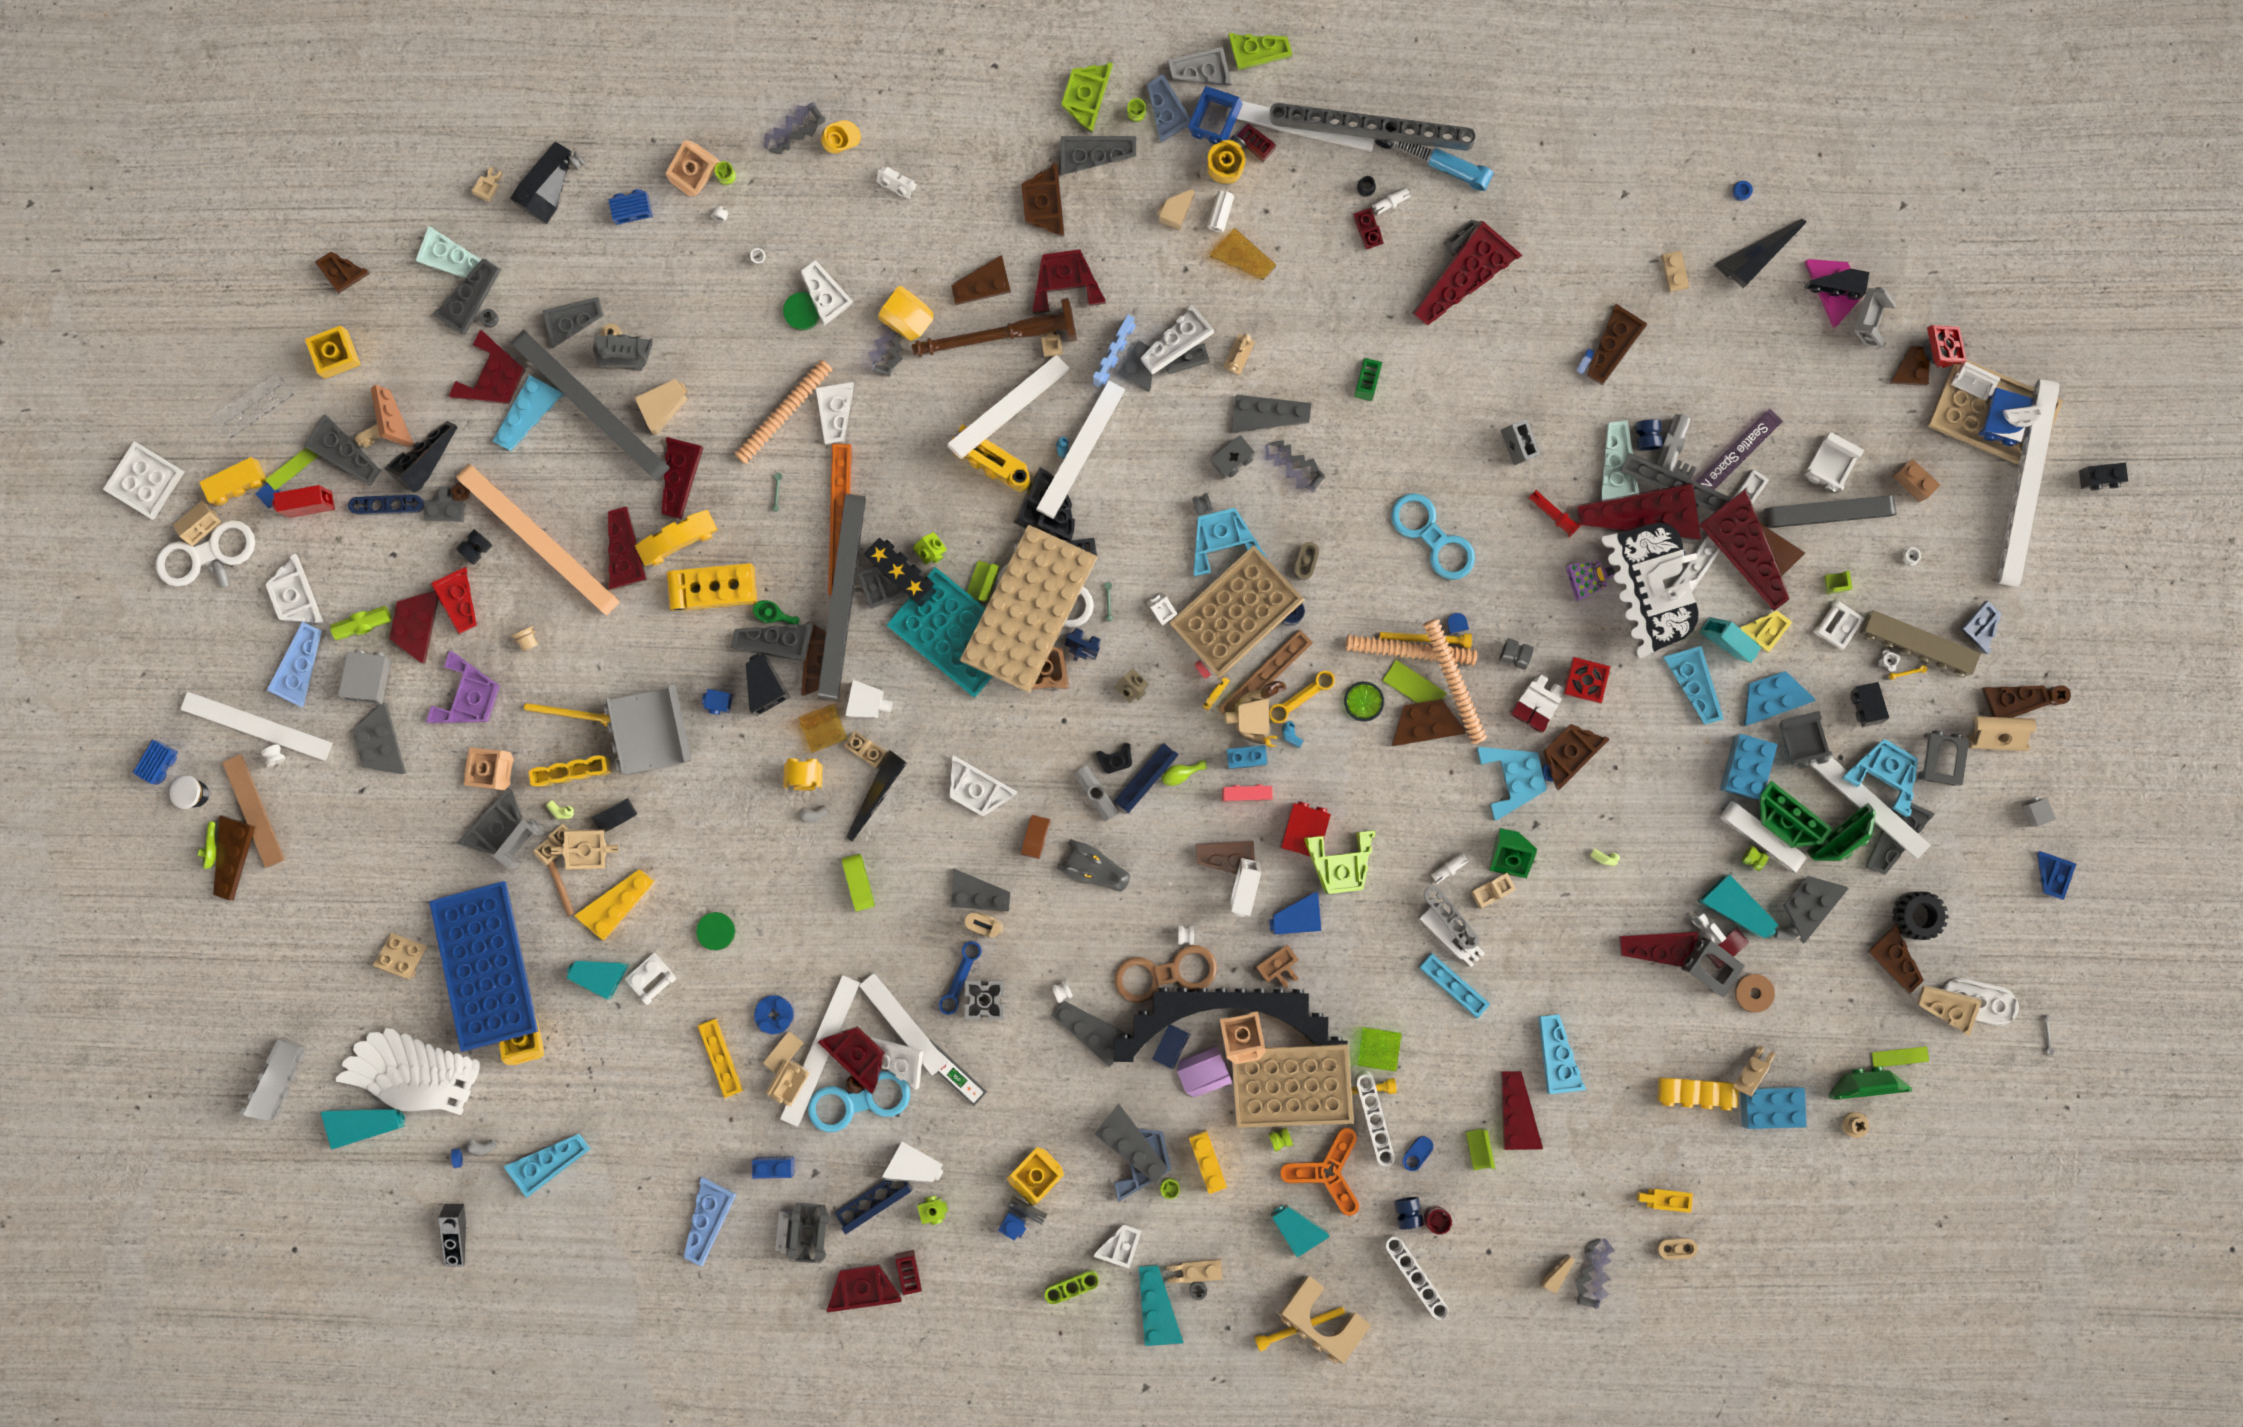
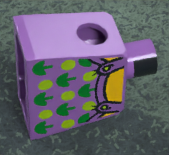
[1565,561,1615,602]

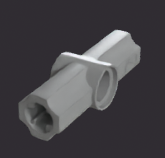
[1656,414,1691,471]
[1073,765,1119,822]

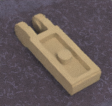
[1733,1046,1775,1097]
[1166,1259,1222,1283]

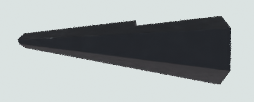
[1714,219,1807,289]
[846,750,908,842]

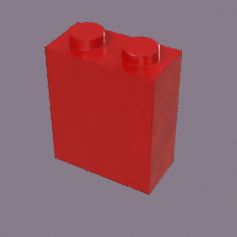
[272,485,335,518]
[1280,801,1331,857]

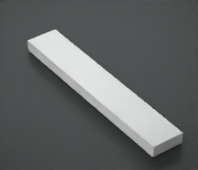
[859,973,948,1076]

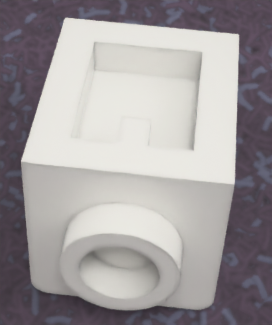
[1146,593,1178,626]

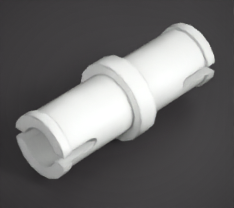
[1372,187,1410,215]
[1430,852,1469,884]

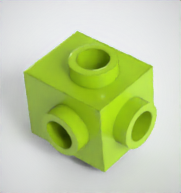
[912,532,947,565]
[917,1195,948,1225]

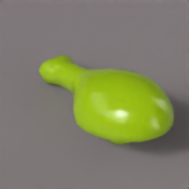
[1161,760,1207,786]
[197,821,216,869]

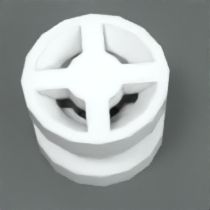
[261,744,285,767]
[1178,925,1194,945]
[1051,979,1073,1003]

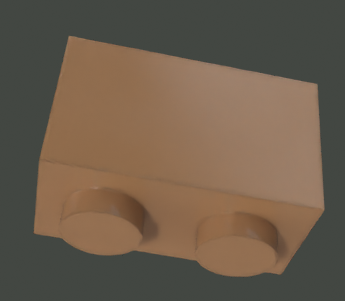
[1892,459,1940,502]

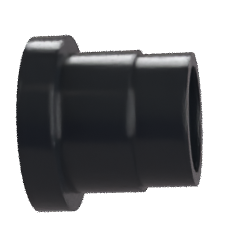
[1357,176,1376,197]

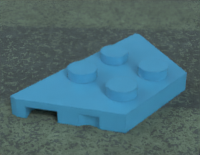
[1744,671,1816,726]

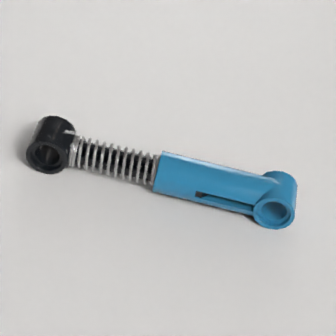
[1374,127,1494,191]

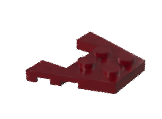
[1032,249,1106,314]
[449,330,526,404]

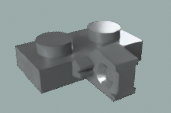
[424,487,465,522]

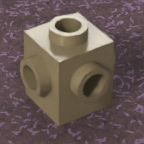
[1114,668,1149,703]

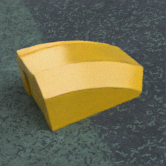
[878,285,933,341]
[499,1015,544,1065]
[1007,1147,1064,1206]

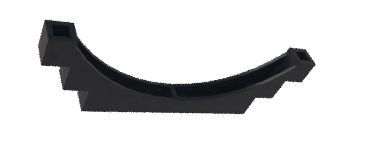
[1113,988,1348,1062]

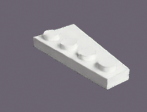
[1141,304,1214,375]

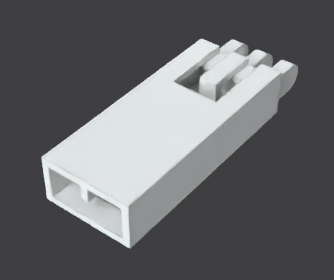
[1418,901,1485,967]

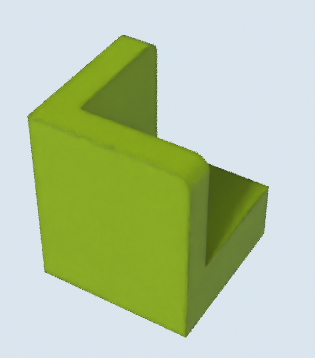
[1824,571,1853,594]

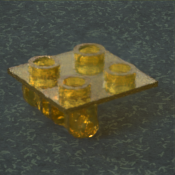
[798,704,848,753]

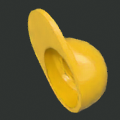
[821,120,861,154]

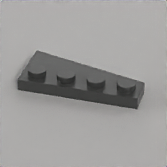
[1061,136,1136,175]
[731,623,814,661]
[1095,1103,1168,1184]

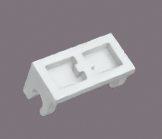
[1951,362,2000,400]

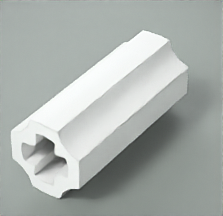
[1207,190,1234,233]

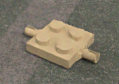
[551,829,619,870]

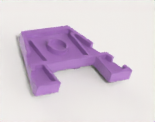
[426,651,500,723]

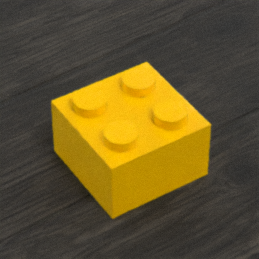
[305,325,361,379]

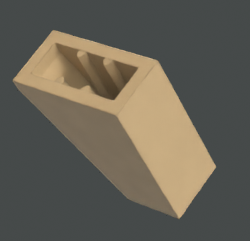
[635,379,688,435]

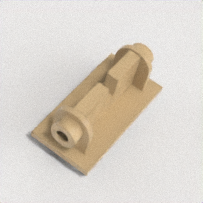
[1223,333,1256,375]

